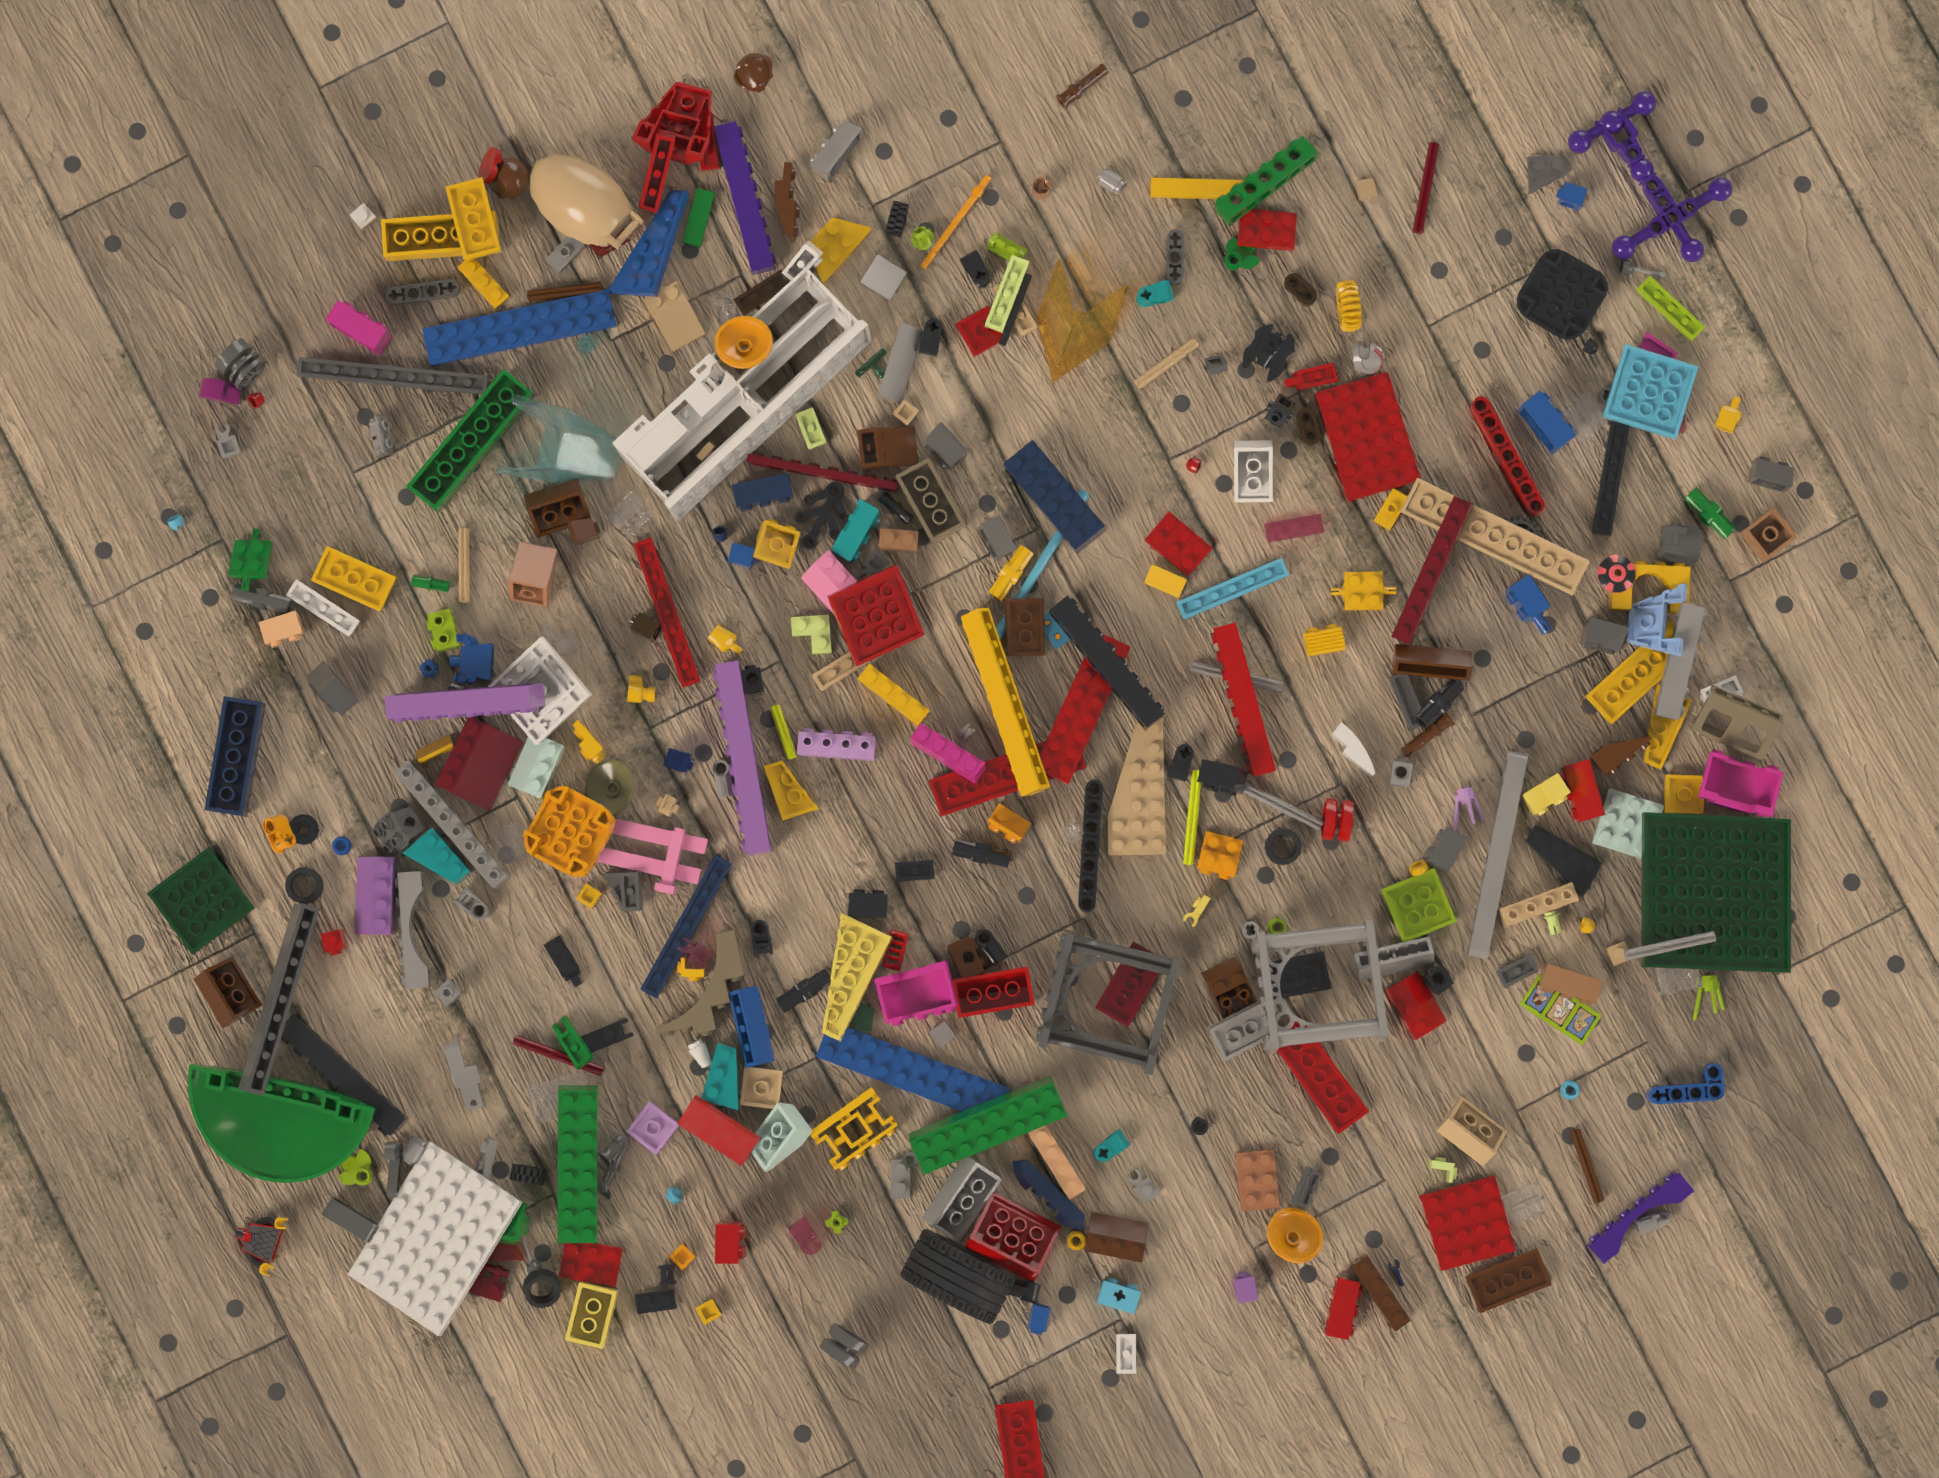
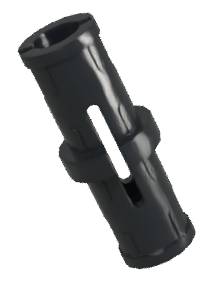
[878,491,914,525]

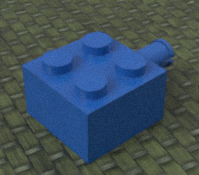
[1505,575,1553,635]

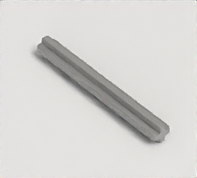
[1190,661,1284,692]
[1244,782,1323,830]
[1624,931,1716,960]

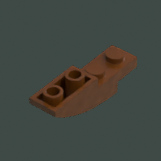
[775,162,800,242]

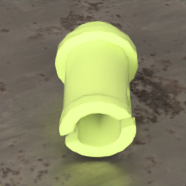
[1544,910,1562,935]

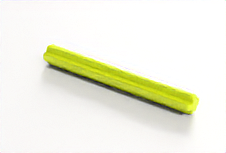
[1183,770,1201,865]

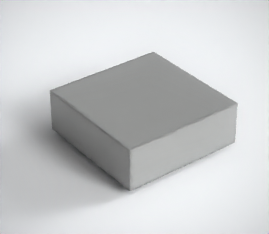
[929,1021,955,1048]

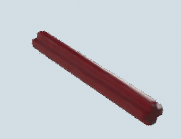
[1413,142,1439,234]
[513,1035,605,1076]

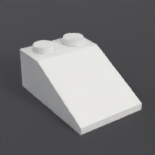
[1234,440,1273,502]

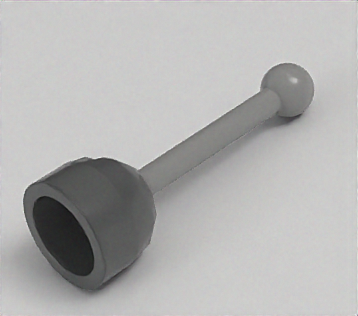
[1619,259,1666,278]
[521,1235,543,1274]

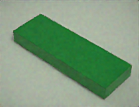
[682,188,715,248]

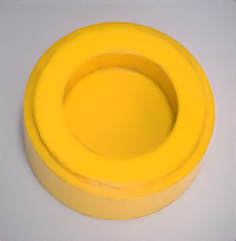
[1409,860,1429,877]

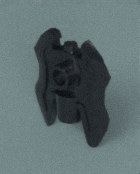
[1242,324,1295,382]

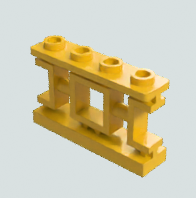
[810,1087,899,1171]

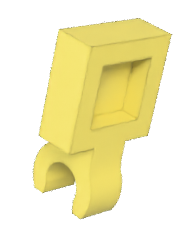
[1183,895,1211,927]

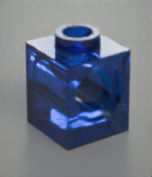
[664,748,694,774]

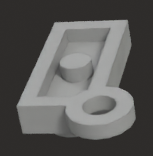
[891,1152,918,1198]

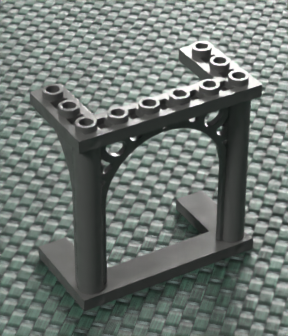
[1036,930,1181,1075]

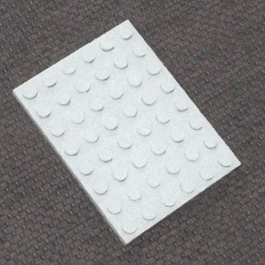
[348,1141,523,1337]

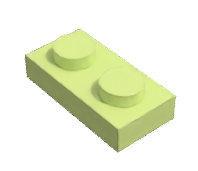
[795,407,827,450]

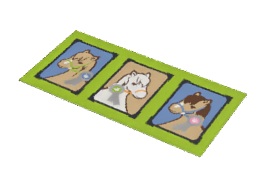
[1519,974,1602,1046]

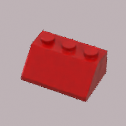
[1560,759,1605,823]
[1385,971,1447,1040]

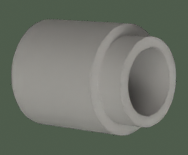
[1097,168,1126,195]
[401,1135,428,1165]

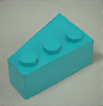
[831,498,881,564]
[403,828,472,885]
[701,1043,739,1110]

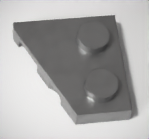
[1527,156,1567,194]

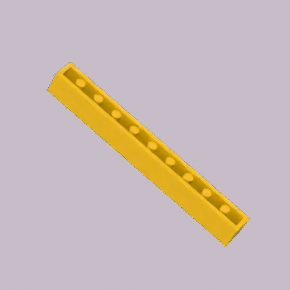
[961,608,1050,796]

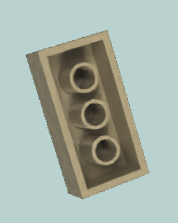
[895,458,966,545]

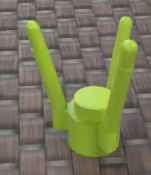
[1693,975,1725,1021]

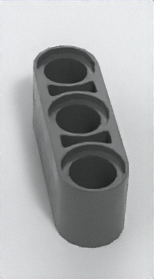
[322,1197,379,1243]

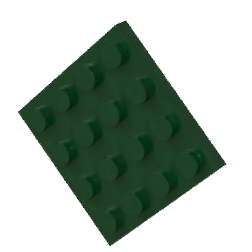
[147,847,256,955]

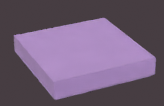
[626,1101,679,1155]

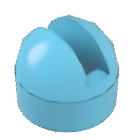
[167,514,184,530]

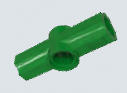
[1684,487,1737,540]

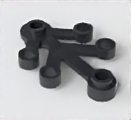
[795,482,849,550]

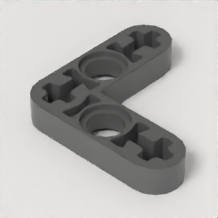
[384,1141,403,1198]

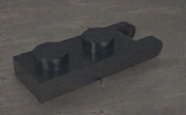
[581,1018,634,1053]

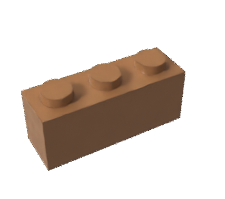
[1538,963,1603,1006]

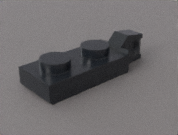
[543,935,583,987]

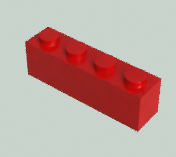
[638,132,675,213]

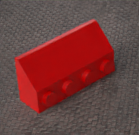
[952,966,1035,1018]

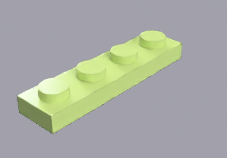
[985,255,1030,333]

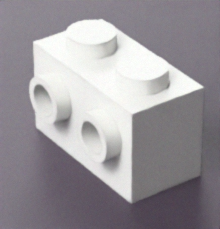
[782,241,823,280]

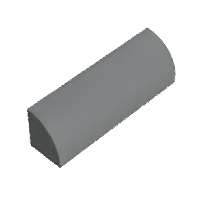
[878,322,923,404]
[1354,937,1434,981]

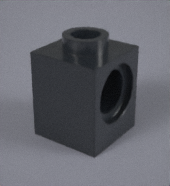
[741,665,765,695]
[1423,965,1454,995]

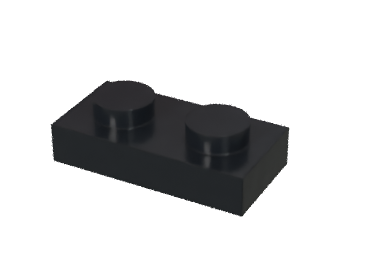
[895,860,934,882]
[635,1289,677,1314]

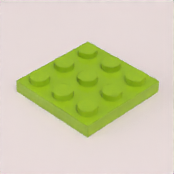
[1381,868,1457,943]

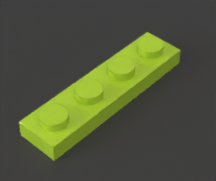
[1636,275,1705,342]

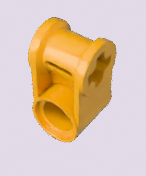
[263,814,296,853]

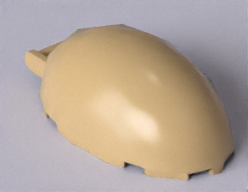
[528,154,644,250]

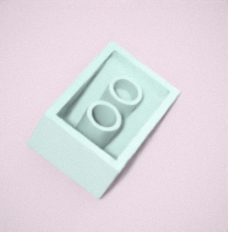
[751,1102,812,1172]

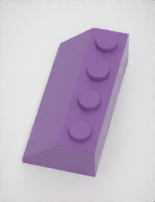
[355,857,396,935]

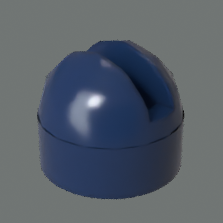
[712,525,728,542]

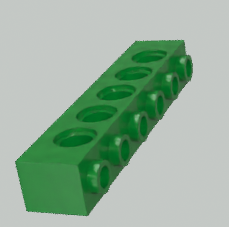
[1215,136,1318,227]

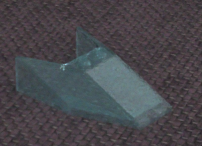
[495,395,620,483]

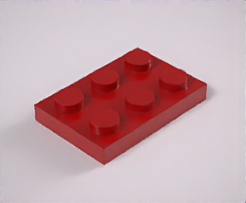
[1237,209,1297,251]
[1144,511,1213,577]
[559,1243,623,1287]

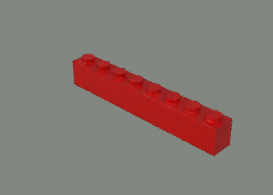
[1210,622,1276,777]

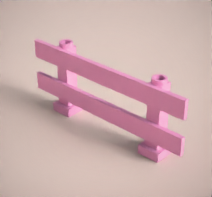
[596,819,708,895]

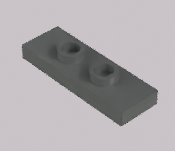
[1388,674,1422,731]

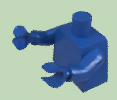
[449,633,494,685]

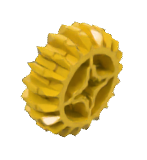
[1336,280,1362,332]

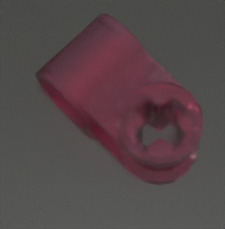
[788,1217,821,1255]

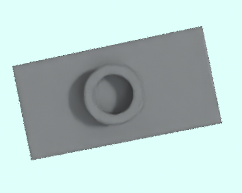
[545,236,585,274]

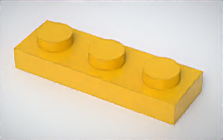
[457,259,510,310]

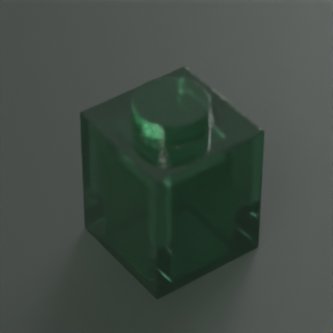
[852,1003,875,1032]

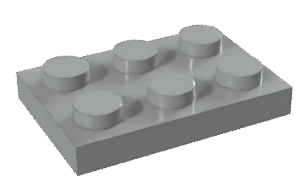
[1207,1001,1268,1062]

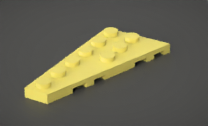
[822,913,893,1042]

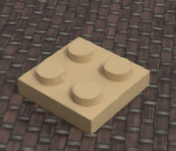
[740,1067,783,1109]

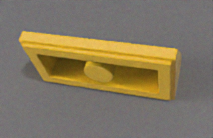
[1144,564,1187,599]
[416,735,455,764]

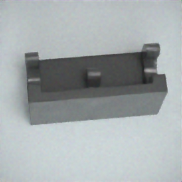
[977,516,1016,562]

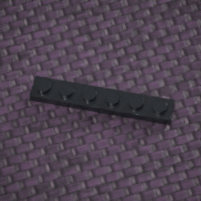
[1591,421,1630,537]

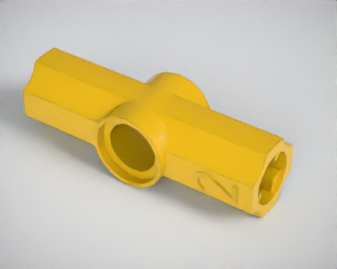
[988,545,1034,601]

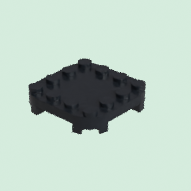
[1516,249,1608,340]

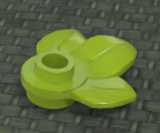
[338,1149,373,1186]

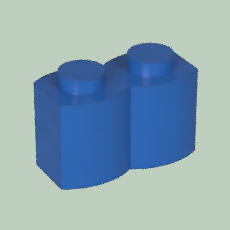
[1027,1303,1052,1335]

